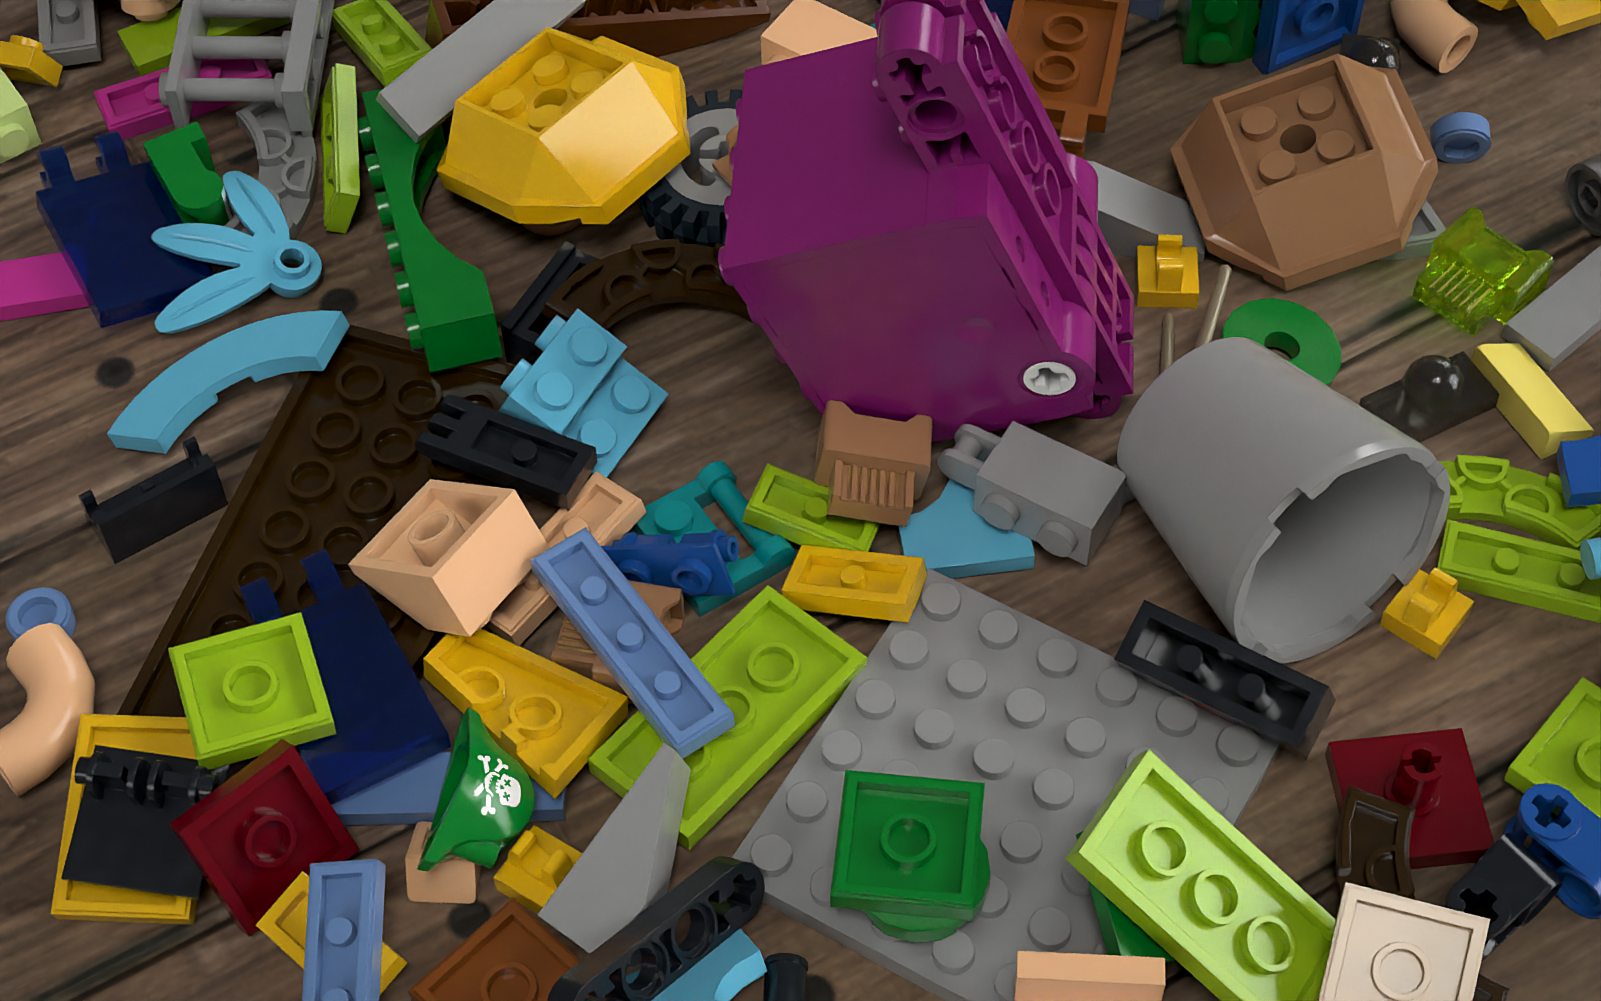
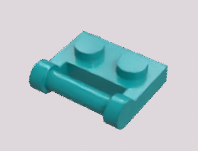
[632,460,796,617]

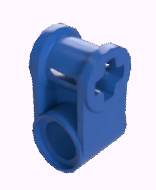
[1503,783,1601,919]

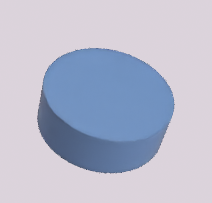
[1430,112,1491,163]
[6,587,76,642]

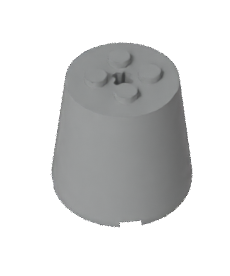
[1117,337,1450,663]

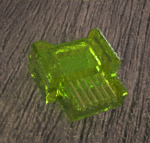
[1412,206,1554,336]

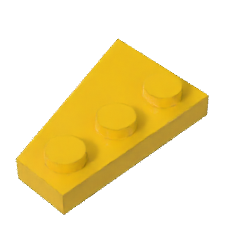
[423,628,629,799]

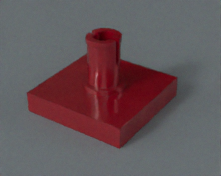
[1325,728,1494,870]
[169,739,359,937]

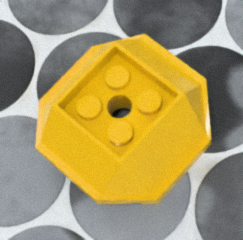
[436,27,691,224]

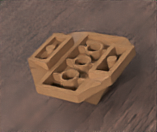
[1170,54,1438,291]

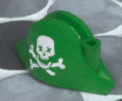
[417,707,535,872]

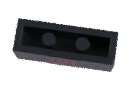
[1114,600,1336,760]

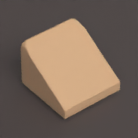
[405,821,481,904]

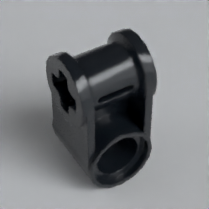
[1445,832,1564,961]

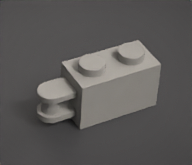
[937,421,1126,566]

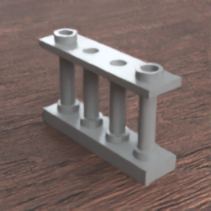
[159,0,335,131]

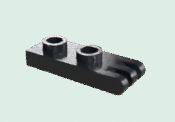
[415,394,598,510]

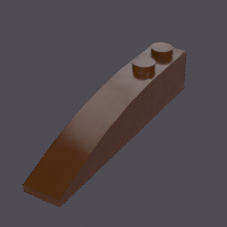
[425,0,771,58]

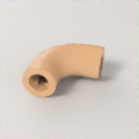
[1390,0,1478,73]
[0,623,95,797]

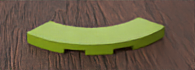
[1438,455,1601,550]

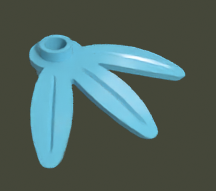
[151,171,322,334]

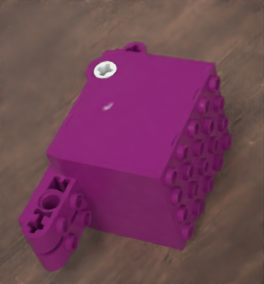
[718,0,1134,443]

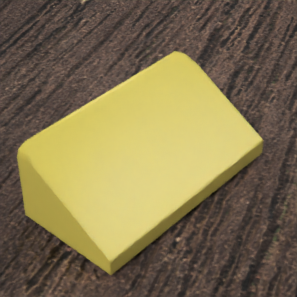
[1467,343,1594,460]

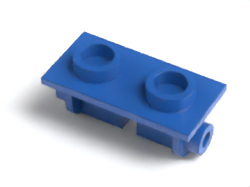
[601,529,739,596]

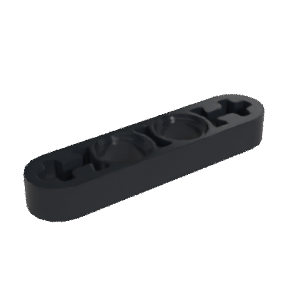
[547,856,765,1001]

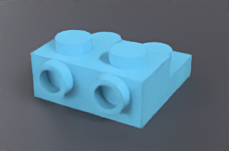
[498,308,669,480]

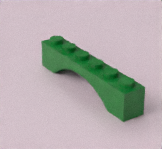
[357,88,503,372]

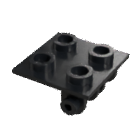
[61,745,231,900]

